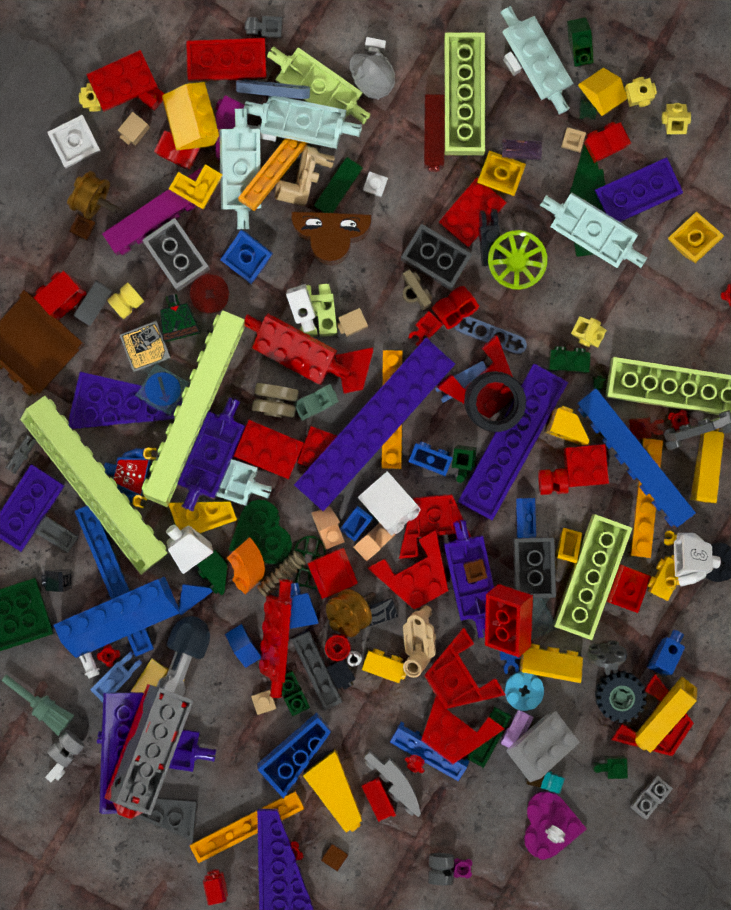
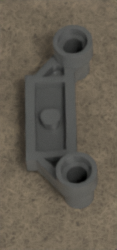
[663,410,731,450]

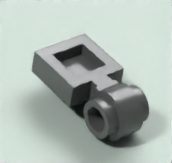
[244,16,282,38]

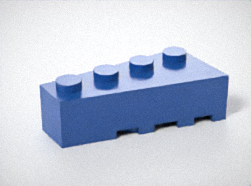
[257,712,331,799]

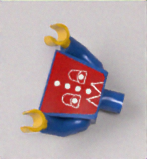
[104,447,157,509]

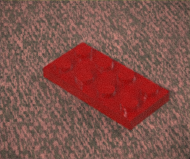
[186,38,267,82]

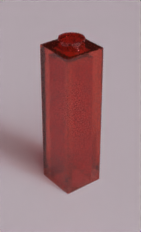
[424,94,445,172]

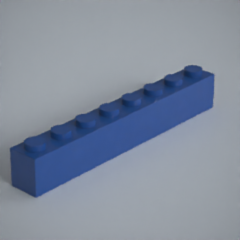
[577,389,696,527]

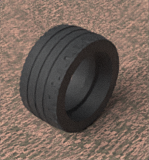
[464,371,526,432]

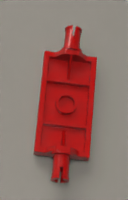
[244,313,351,385]
[259,579,292,698]

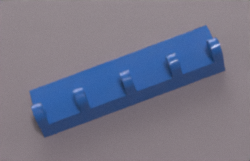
[390,722,469,781]

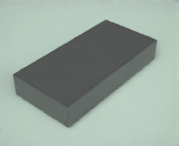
[34,515,78,553]

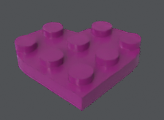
[524,791,587,860]

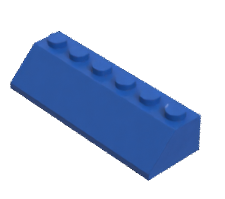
[54,576,181,658]

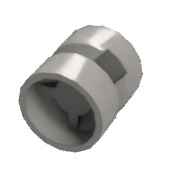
[47,730,85,767]

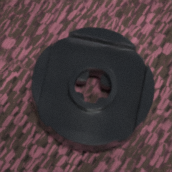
[705,542,731,582]

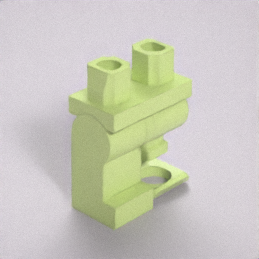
[299,284,338,337]

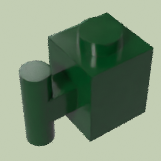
[452,445,477,483]
[591,755,628,779]

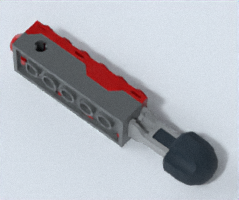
[104,616,210,819]

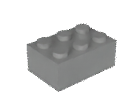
[142,218,210,291]
[506,711,580,782]

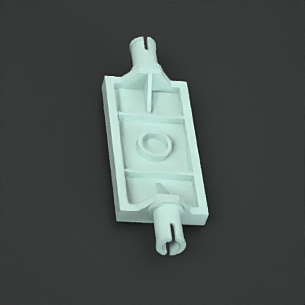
[500,6,573,115]
[244,96,362,149]
[220,109,261,229]
[540,192,648,268]
[156,453,272,505]

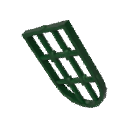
[288,536,326,590]

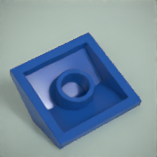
[221,230,273,284]

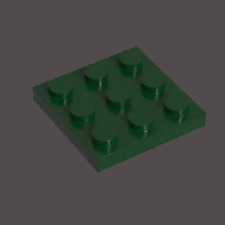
[0,578,55,651]

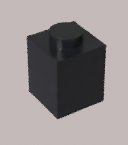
[327,659,356,690]

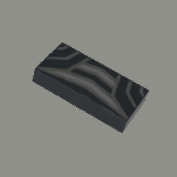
[366,598,398,628]

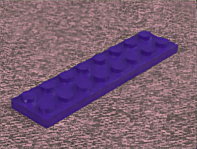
[458,364,568,521]

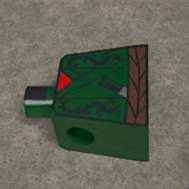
[160,294,201,343]

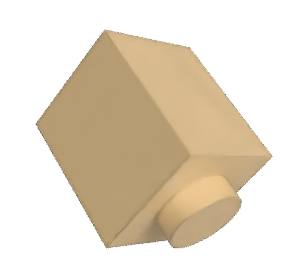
[118,112,150,146]
[337,308,368,337]

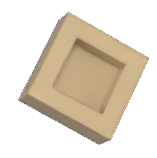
[561,127,586,153]
[251,690,276,715]

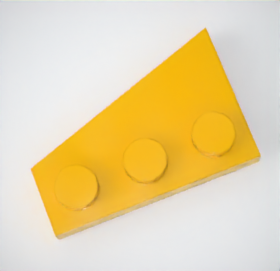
[169,502,237,533]

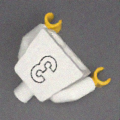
[664,531,721,591]

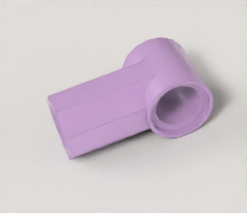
[500,710,534,748]

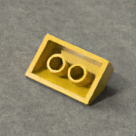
[162,82,219,150]
[544,406,589,446]
[519,643,583,683]

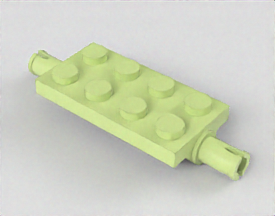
[267,47,371,124]

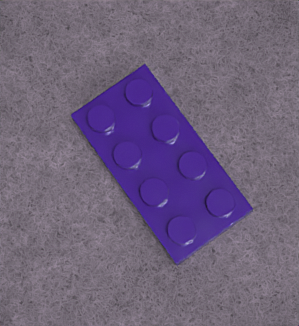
[595,157,683,222]
[0,464,65,552]

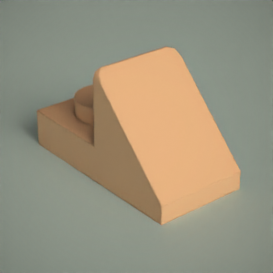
[311,506,345,550]
[354,522,395,561]

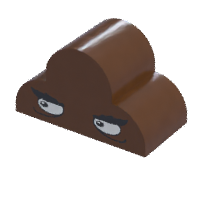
[291,212,371,266]

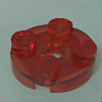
[190,274,230,314]

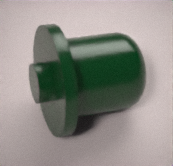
[592,376,606,390]

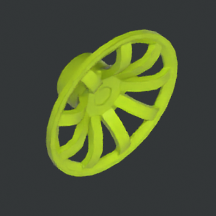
[488,230,547,290]

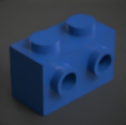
[408,441,453,476]

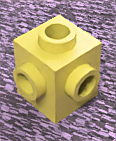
[625,77,657,107]
[79,83,101,112]
[662,103,691,134]
[571,316,607,348]

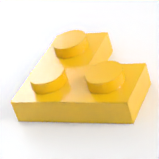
[169,164,223,209]

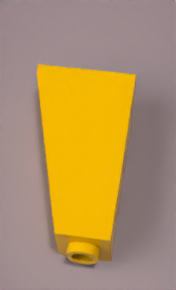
[690,428,724,503]
[635,676,697,753]
[303,749,362,833]

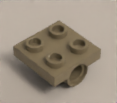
[402,269,432,311]

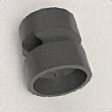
[428,853,454,886]

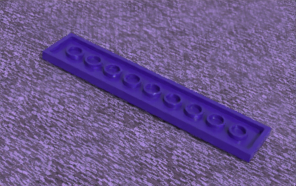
[294,338,455,511]

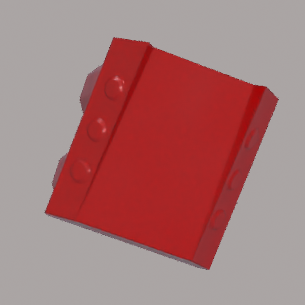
[307,548,358,599]

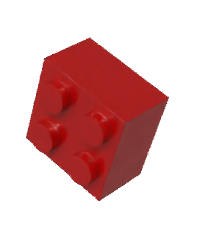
[563,444,609,487]

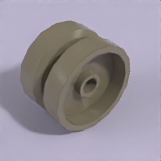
[251,383,299,418]

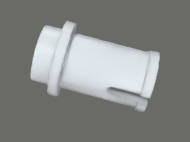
[346,651,362,666]
[79,652,100,678]

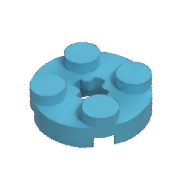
[504,671,544,711]

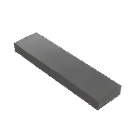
[291,631,343,710]

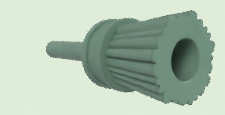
[2,675,74,736]

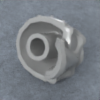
[349,52,395,100]

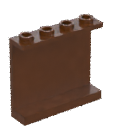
[0,290,85,397]

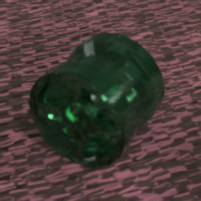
[579,99,597,120]

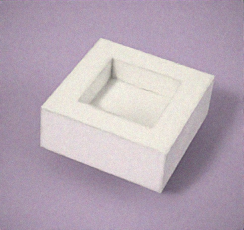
[365,37,386,54]
[503,52,522,76]
[363,172,388,197]
[45,763,66,782]

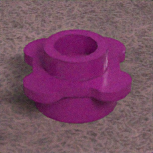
[453,858,473,879]

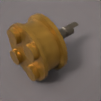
[67,171,123,219]
[326,589,376,637]

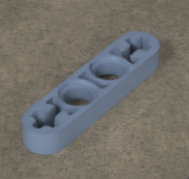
[236,80,310,99]
[454,316,527,354]

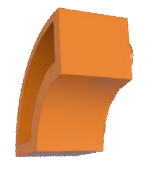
[227,537,265,595]

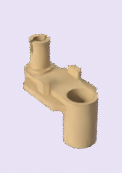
[275,146,334,206]
[403,605,436,678]

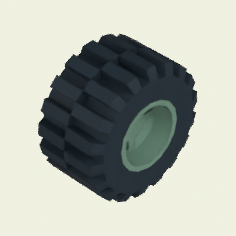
[595,670,647,723]

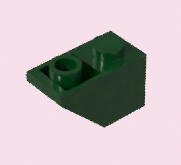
[567,17,594,67]
[197,549,229,595]

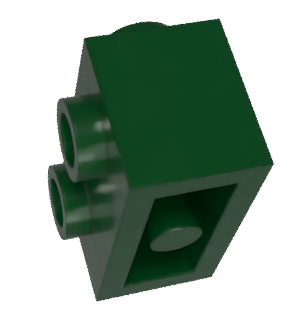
[547,346,591,374]

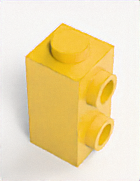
[647,555,678,601]
[362,648,406,683]

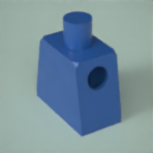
[289,582,319,629]
[647,630,685,676]

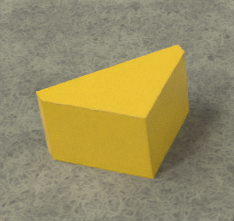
[555,528,582,563]

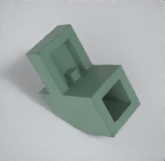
[293,384,339,421]

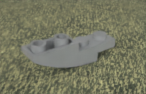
[364,750,421,817]

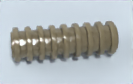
[257,550,306,597]

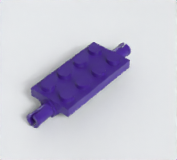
[177,397,246,511]
[444,520,494,638]
[97,729,217,772]

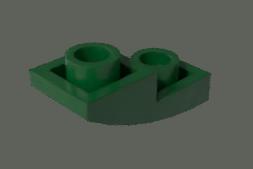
[282,670,310,716]

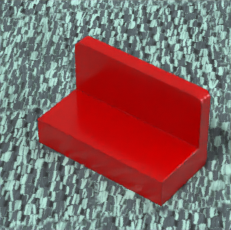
[361,777,396,822]

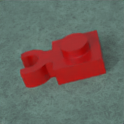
[408,311,443,346]

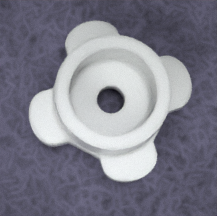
[545,825,565,844]

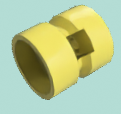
[107,282,145,319]

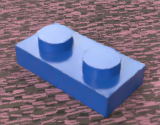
[516,498,536,538]

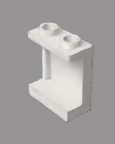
[358,471,421,536]

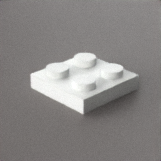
[47,115,101,168]

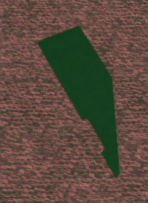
[569,144,605,257]

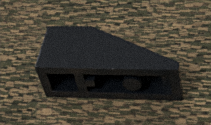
[42,569,72,592]

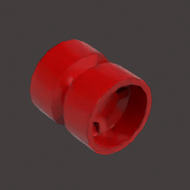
[538,468,569,495]
[325,633,351,661]

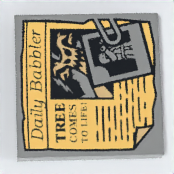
[120,321,171,372]

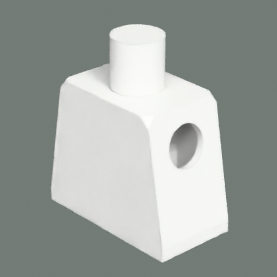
[286,284,315,333]
[166,524,213,574]

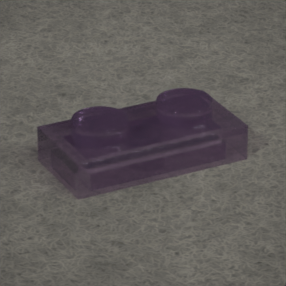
[502,139,542,160]

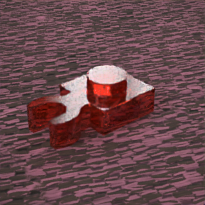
[629,417,665,439]

